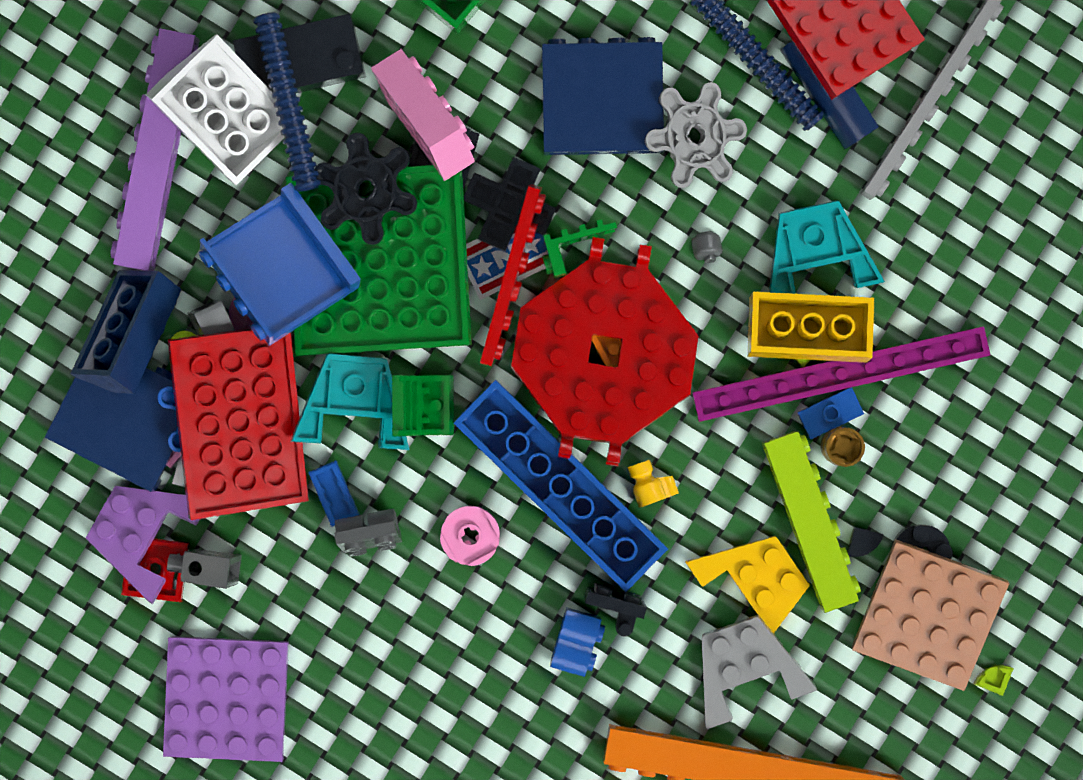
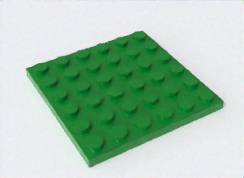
[285,165,472,356]

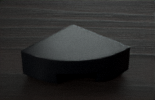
[847,527,884,557]

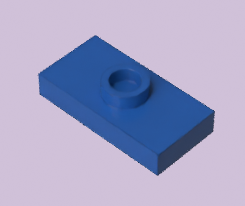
[797,387,864,440]
[308,460,360,527]

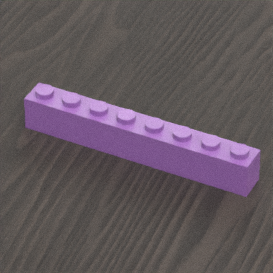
[111,28,200,271]

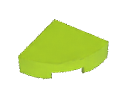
[973,665,1014,696]

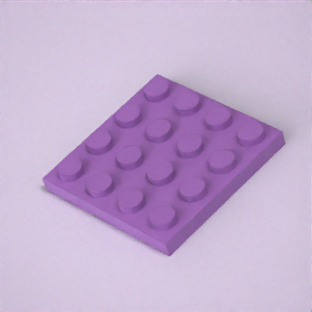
[163,636,289,762]

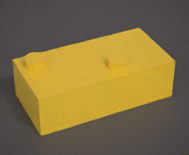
[747,292,874,363]

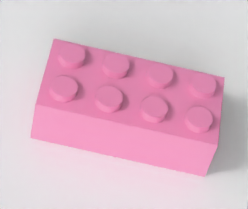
[371,49,475,181]

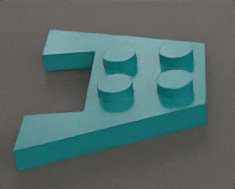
[769,200,885,294]
[290,354,410,450]

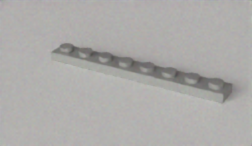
[860,0,1004,200]

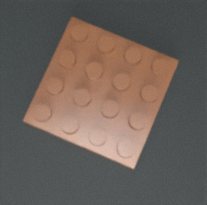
[852,539,1009,691]

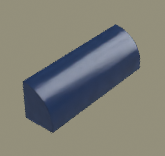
[780,40,879,149]

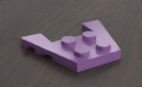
[86,486,200,604]

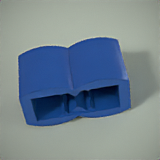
[550,607,605,677]

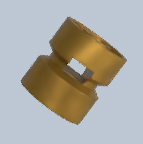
[821,427,865,467]

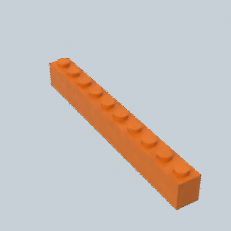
[603,724,905,780]

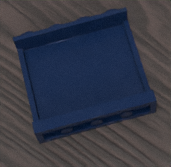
[542,37,664,155]
[44,366,178,492]

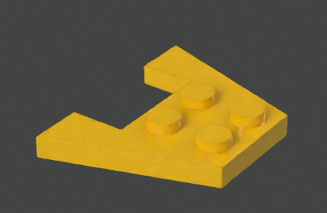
[685,536,810,633]

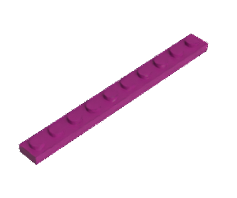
[692,326,991,422]

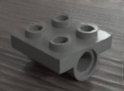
[334,508,403,556]

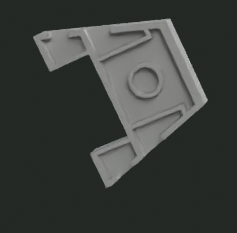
[702,615,817,729]

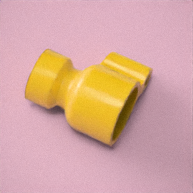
[627,460,679,508]

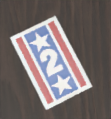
[466,226,547,300]

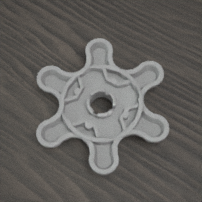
[644,82,747,188]

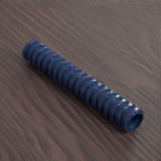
[690,0,824,131]
[253,12,321,192]

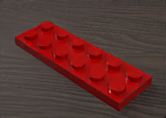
[480,184,546,366]

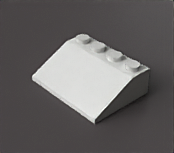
[146,34,285,185]

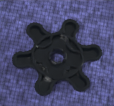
[315,133,418,245]

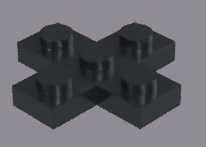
[464,157,556,251]

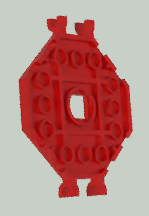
[511,237,699,467]

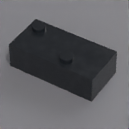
[233,14,366,93]

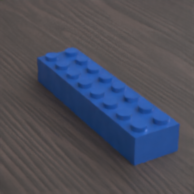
[454,380,668,592]

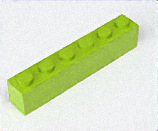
[762,431,861,613]

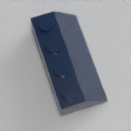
[70,270,182,394]

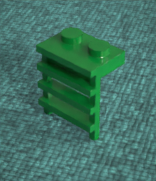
[542,219,617,280]
[392,375,454,437]

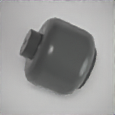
[692,231,723,263]

